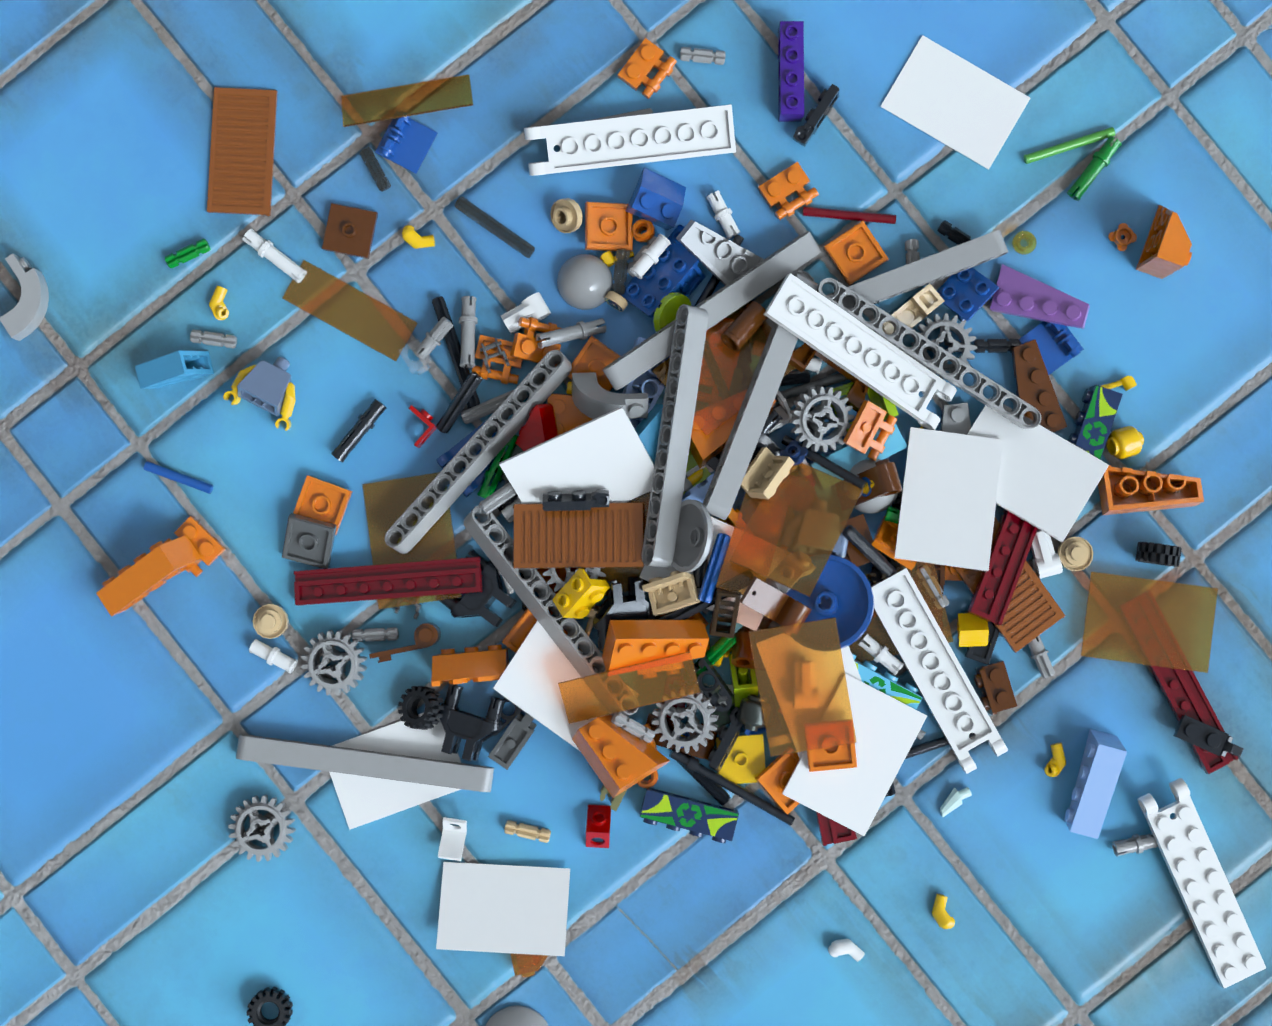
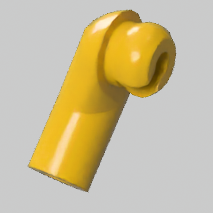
[402,225,435,249]
[209,285,229,320]

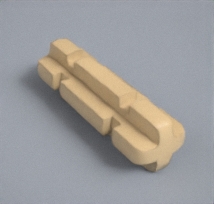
[504,820,551,843]

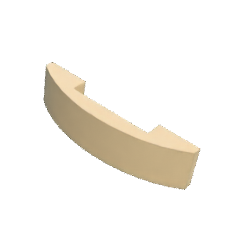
[882,283,944,335]

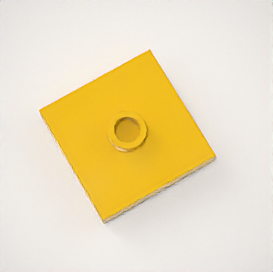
[716,734,766,784]

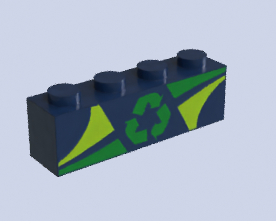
[1068,385,1123,460]
[640,788,739,843]

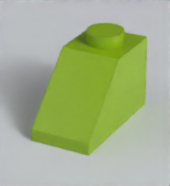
[728,654,758,708]

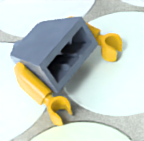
[223,357,296,431]

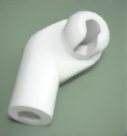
[828,939,865,962]

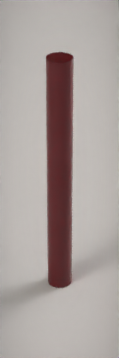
[802,206,896,224]

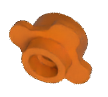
[1108,223,1137,251]

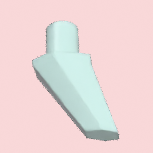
[940,787,972,817]

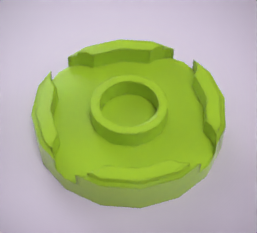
[653,292,692,332]

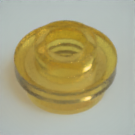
[1012,231,1036,255]

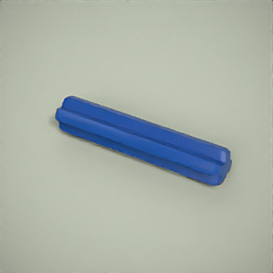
[698,533,731,603]

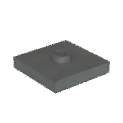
[282,513,337,569]

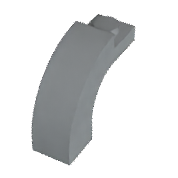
[0,253,49,341]
[571,372,649,419]

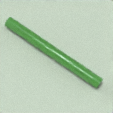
[1024,127,1115,164]

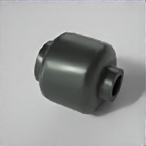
[737,694,771,731]

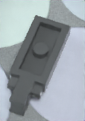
[488,713,537,770]

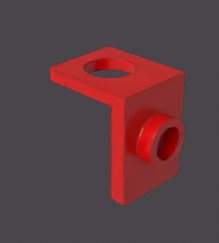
[409,405,437,448]
[586,805,611,848]

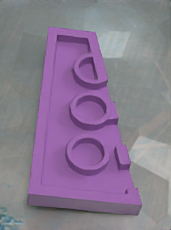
[990,264,1090,329]

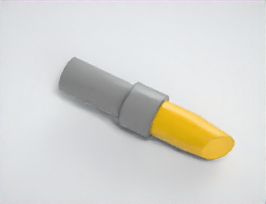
[683,468,703,493]

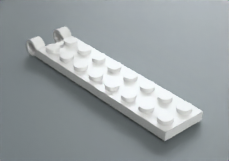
[524,104,736,176]
[764,273,957,430]
[871,568,1008,774]
[1137,778,1266,989]

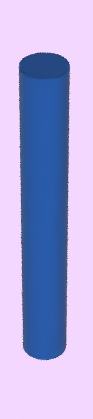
[144,461,213,494]

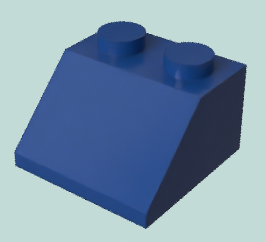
[626,168,686,230]

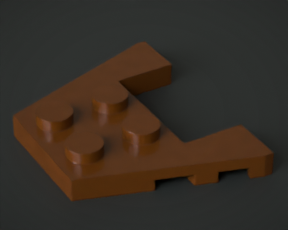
[789,343,869,413]

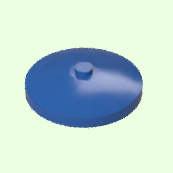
[787,555,874,652]

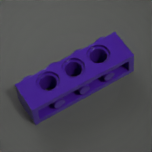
[778,21,804,122]

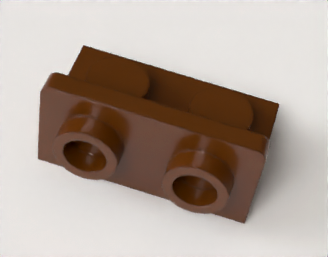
[974,661,1017,715]

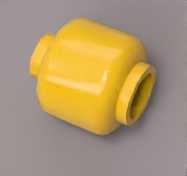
[1106,426,1144,459]

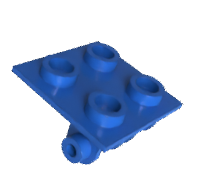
[375,111,438,174]
[937,268,999,322]
[1019,321,1084,375]

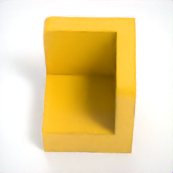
[957,613,989,647]

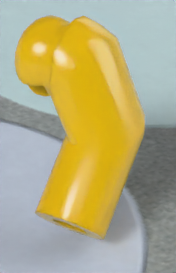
[1044,743,1066,777]
[932,893,955,929]

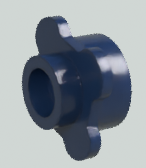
[780,440,808,466]

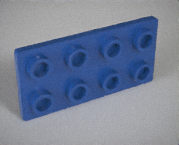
[620,225,706,318]

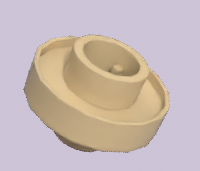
[550,198,583,233]
[1057,537,1093,571]
[253,604,289,639]

